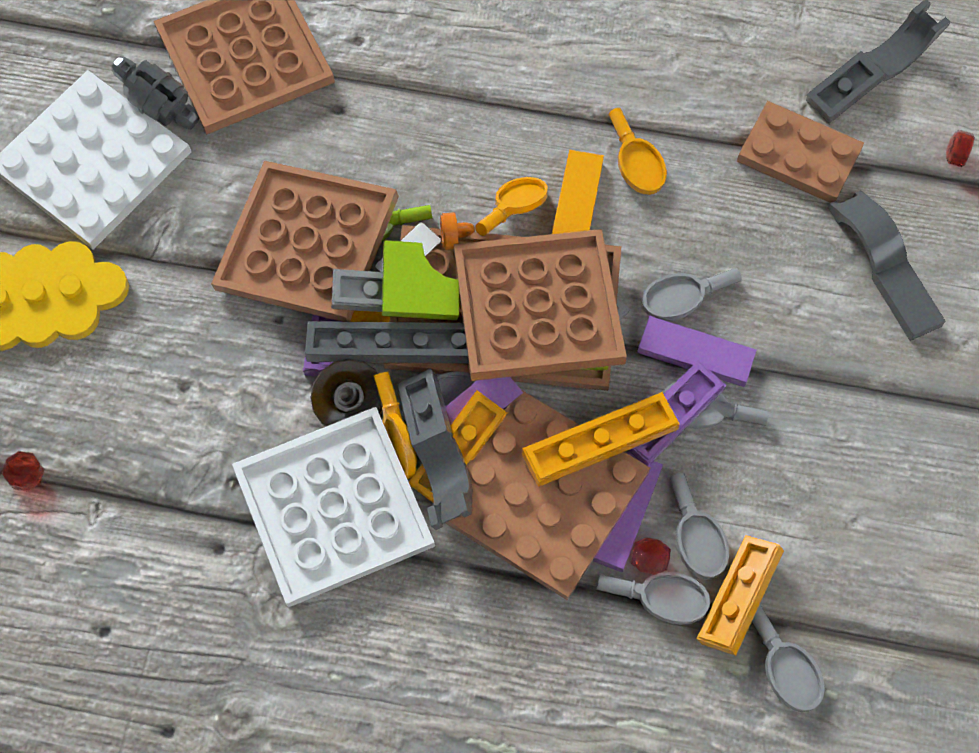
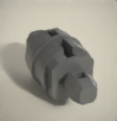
[111,56,199,130]

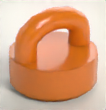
[440,212,475,250]

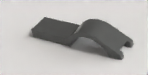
[806,0,950,124]
[828,190,946,341]
[397,368,473,530]

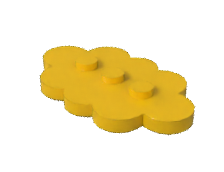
[0,241,129,351]

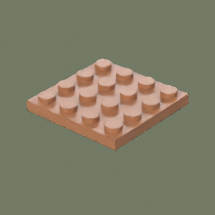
[154,0,335,135]
[211,160,399,322]
[454,229,627,381]
[446,390,651,600]

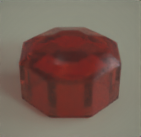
[946,130,975,167]
[2,451,45,491]
[631,537,671,575]

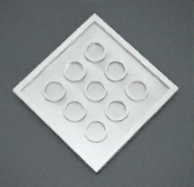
[0,70,191,249]
[232,407,435,608]

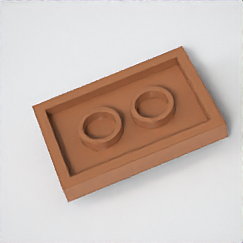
[737,100,864,203]

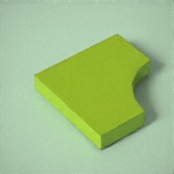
[382,240,459,320]

